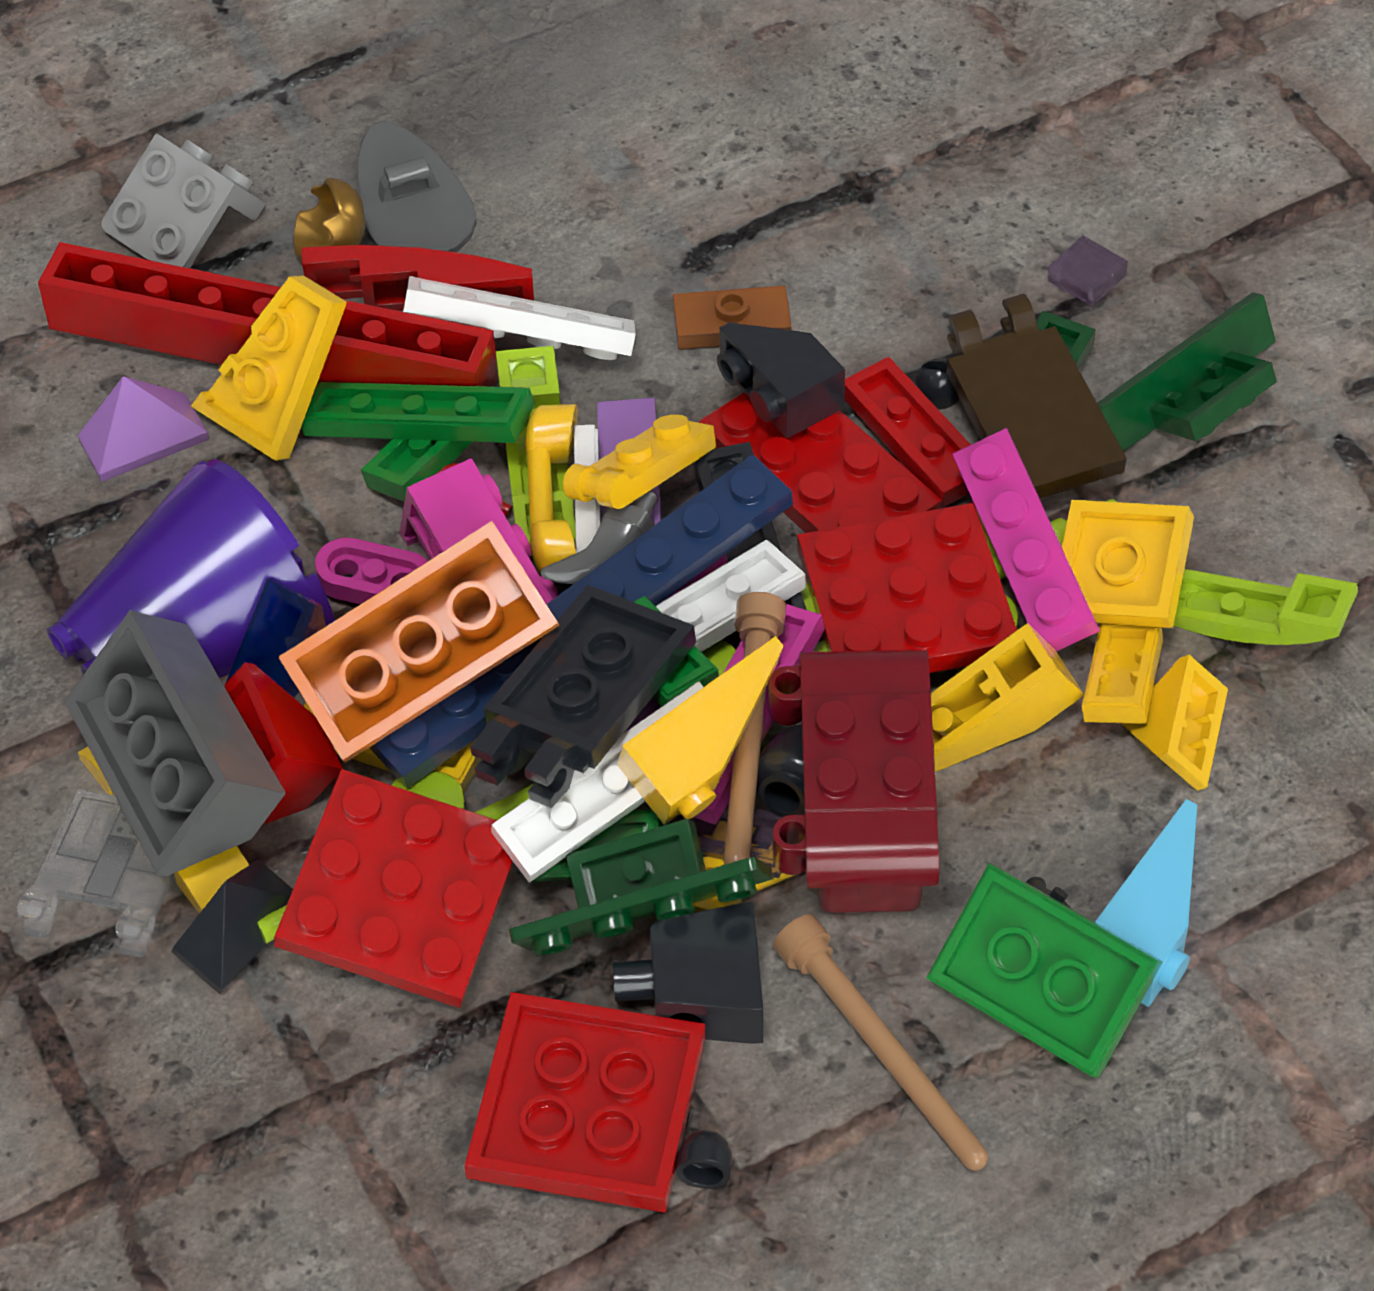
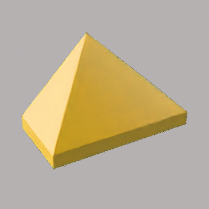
[1121,654,1228,791]

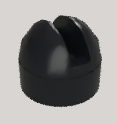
[916,358,959,409]
[676,1130,732,1189]

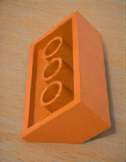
[279,521,560,763]

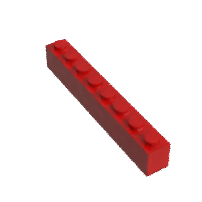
[38,242,498,387]

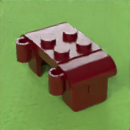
[768,650,939,913]

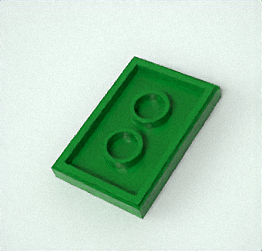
[926,863,1163,1078]

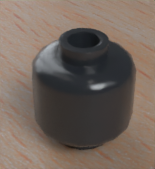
[756,725,805,817]

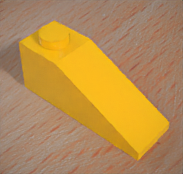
[931,623,1084,772]
[617,636,784,825]

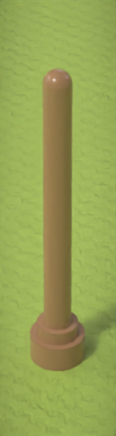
[723,592,786,865]
[773,914,988,1171]

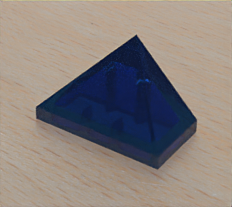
[226,578,326,698]

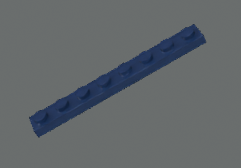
[369,454,793,789]

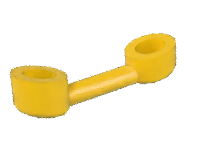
[525,404,578,574]

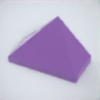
[78,376,209,482]

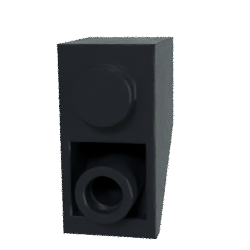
[717,322,845,439]

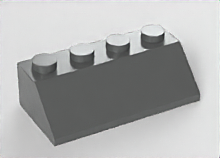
[65,610,286,876]

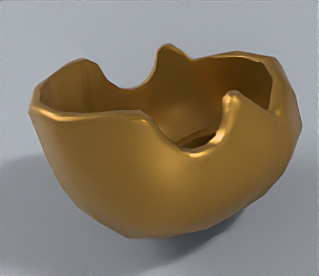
[293,178,366,262]

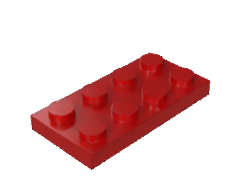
[698,392,943,533]

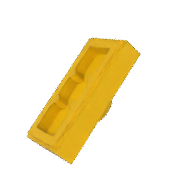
[1082,623,1163,724]

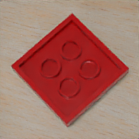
[797,503,1017,673]
[274,769,514,1008]
[464,992,706,1213]

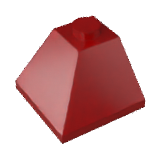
[224,662,343,825]

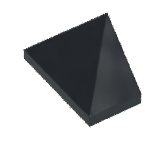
[171,859,293,994]

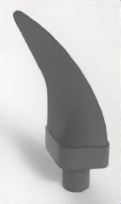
[541,490,658,584]

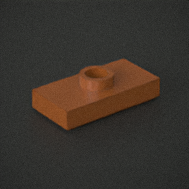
[673,285,792,349]

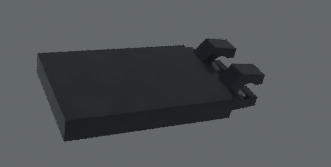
[470,585,696,808]

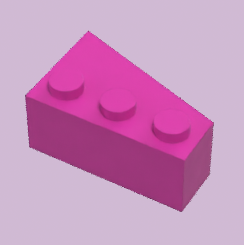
[399,458,559,604]

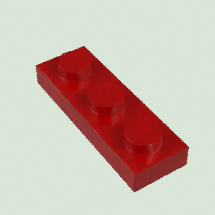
[845,356,971,508]

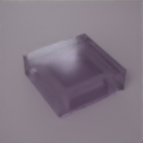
[1048,235,1128,307]

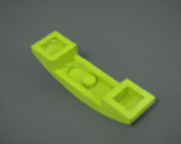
[496,345,576,546]
[1174,569,1358,645]

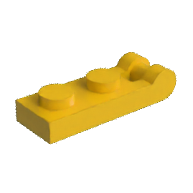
[563,414,716,509]

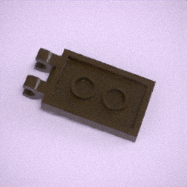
[946,293,1127,498]

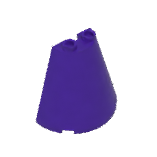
[47,459,335,678]

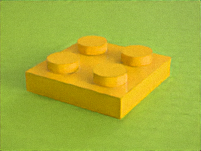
[1062,500,1194,628]

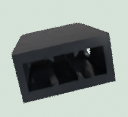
[612,902,763,1044]

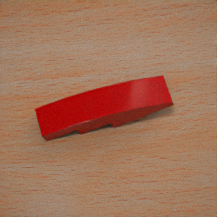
[301,245,534,323]

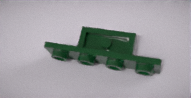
[1097,292,1277,451]
[509,819,774,956]

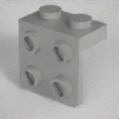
[102,133,266,268]

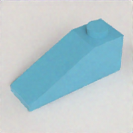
[1095,799,1198,1007]

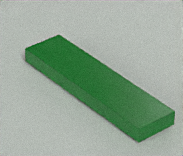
[301,382,535,443]

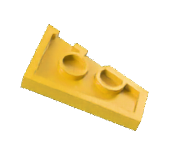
[191,275,347,461]

